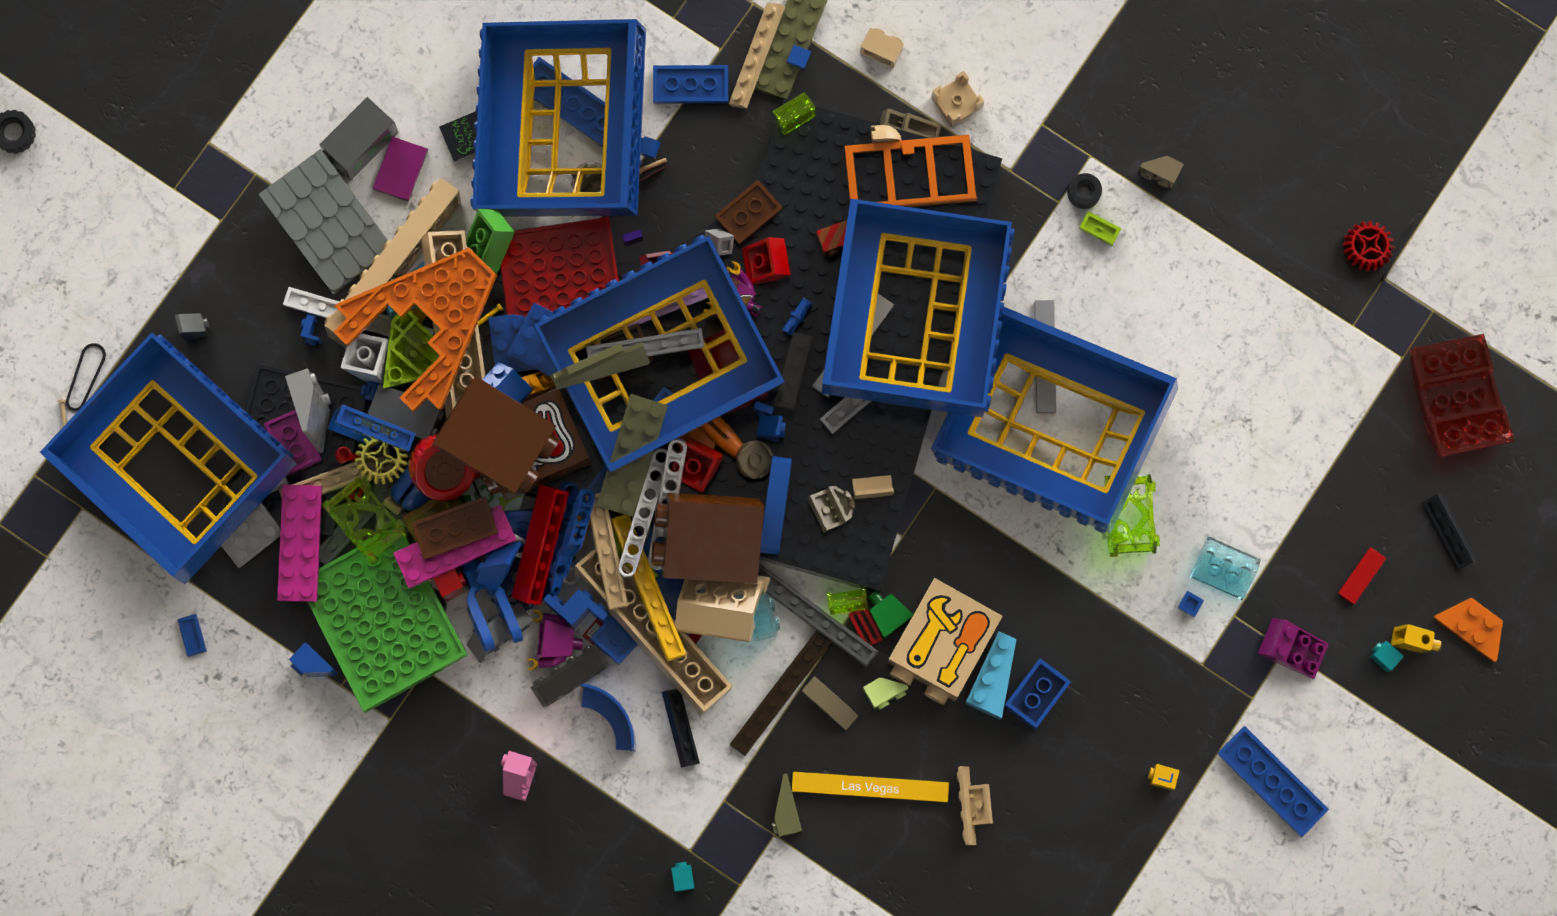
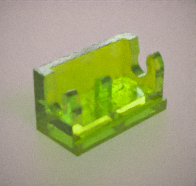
[772,92,817,135]
[827,586,869,615]

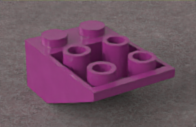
[1258,618,1329,679]

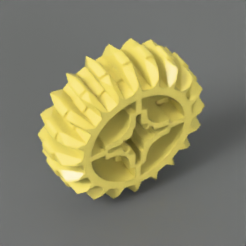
[355,433,408,484]

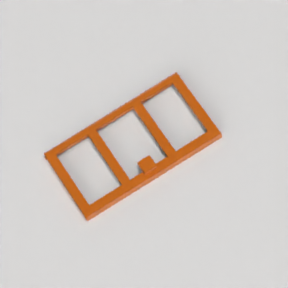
[845,135,977,207]

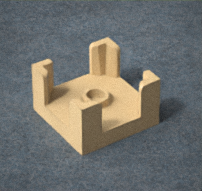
[931,71,984,127]

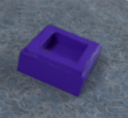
[622,230,643,247]

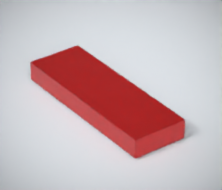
[1337,547,1386,605]

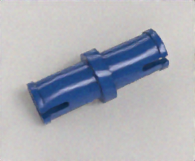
[782,298,813,336]

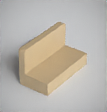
[852,475,894,499]

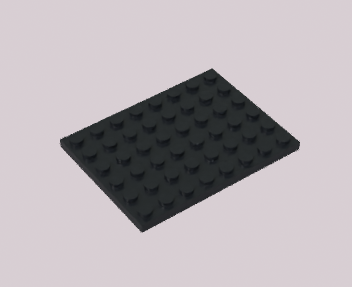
[220,364,367,536]

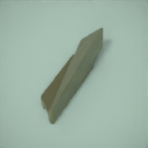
[551,342,650,389]

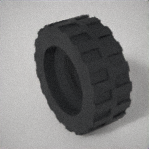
[0,110,36,154]

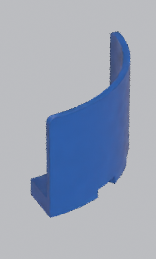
[581,683,636,752]

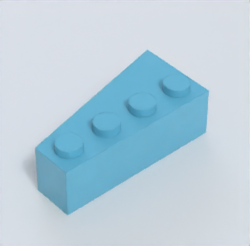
[965,631,1016,720]

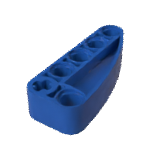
[760,456,792,555]

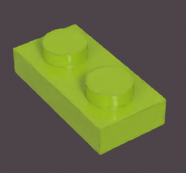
[1079,211,1122,246]

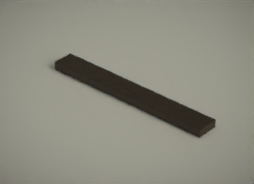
[730,630,832,756]

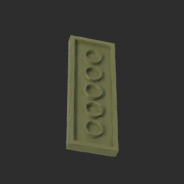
[755,0,828,100]
[596,394,668,517]

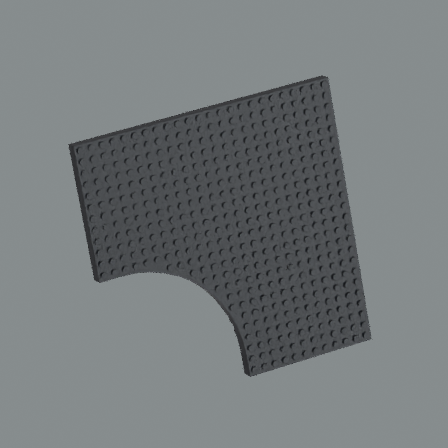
[478,98,1002,593]

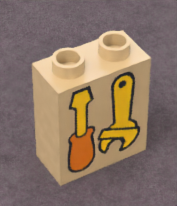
[887,578,1003,705]

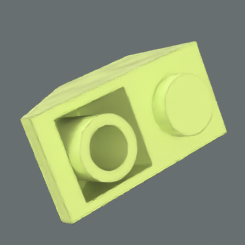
[863,678,908,710]

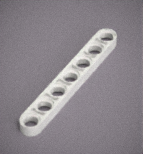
[648,438,687,570]
[618,448,668,578]

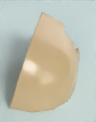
[870,125,902,143]

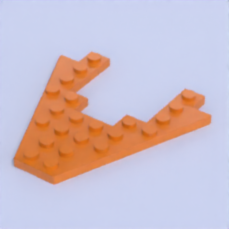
[334,248,497,412]

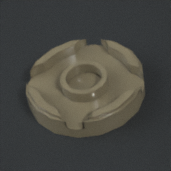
[736,441,773,479]

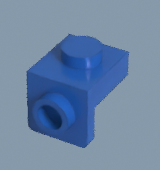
[300,314,322,346]

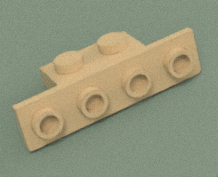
[957,766,993,845]

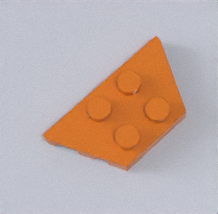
[1433,598,1503,663]

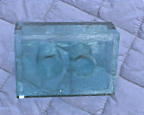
[1189,536,1261,600]

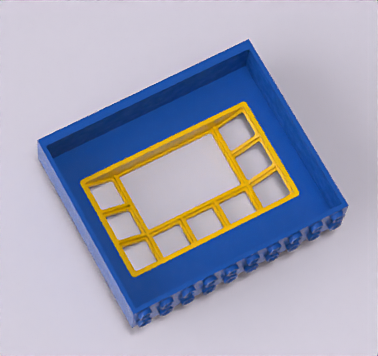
[470,19,646,217]
[822,199,1014,417]
[533,235,785,473]
[931,307,1178,534]
[40,333,297,584]

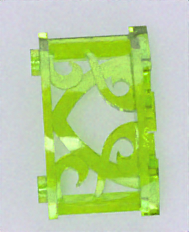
[1104,474,1160,557]
[322,476,408,565]

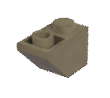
[1138,156,1184,188]

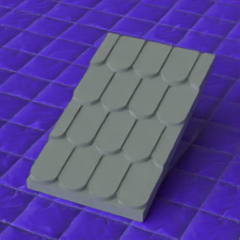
[259,149,388,295]

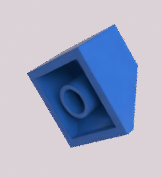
[482,362,533,404]
[476,541,522,591]
[289,642,338,677]

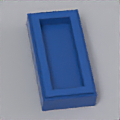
[177,614,207,657]

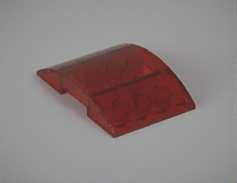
[1410,334,1515,457]

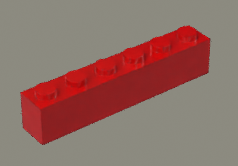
[511,484,569,605]

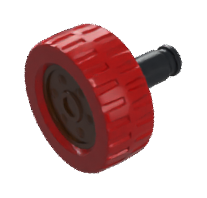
[408,434,475,501]

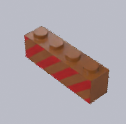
[816,220,847,257]

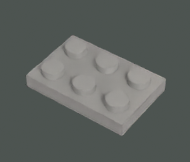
[221,502,281,568]

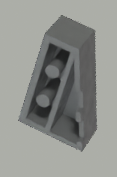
[467,602,533,663]

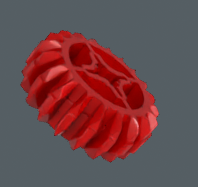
[1342,221,1395,272]

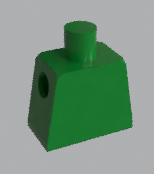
[868,591,913,639]

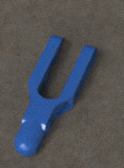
[544,481,595,597]
[460,558,523,653]

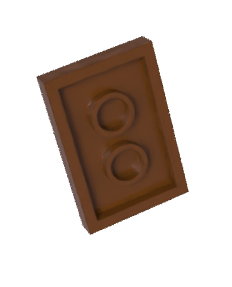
[714,180,783,245]

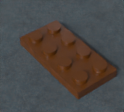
[411,497,499,560]

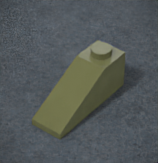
[772,774,802,838]

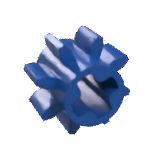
[360,381,381,403]

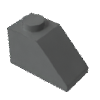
[175,313,210,342]

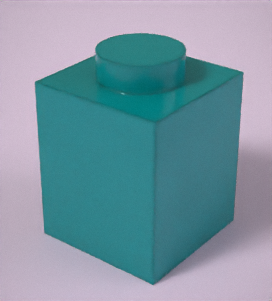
[1370,641,1404,673]
[671,862,695,892]

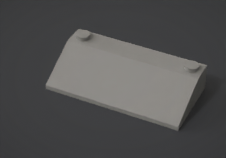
[285,369,331,454]

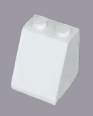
[341,334,390,388]

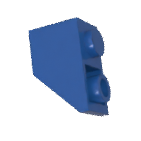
[756,416,786,442]

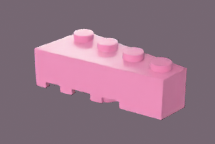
[501,751,537,802]

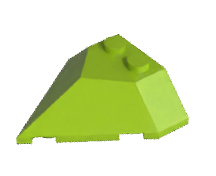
[383,311,438,389]

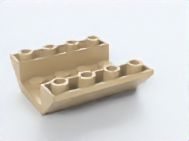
[675,576,770,643]

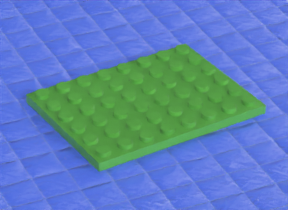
[308,524,468,713]

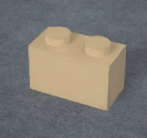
[860,28,904,68]

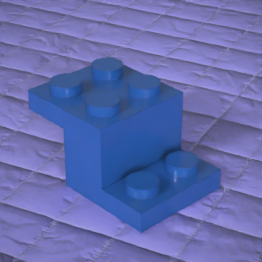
[543,589,609,630]

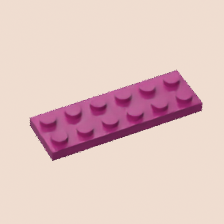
[277,485,322,602]
[393,504,517,589]

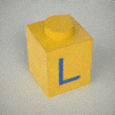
[1148,764,1180,790]

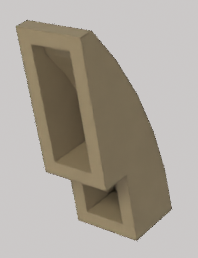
[880,108,942,138]
[802,676,858,731]

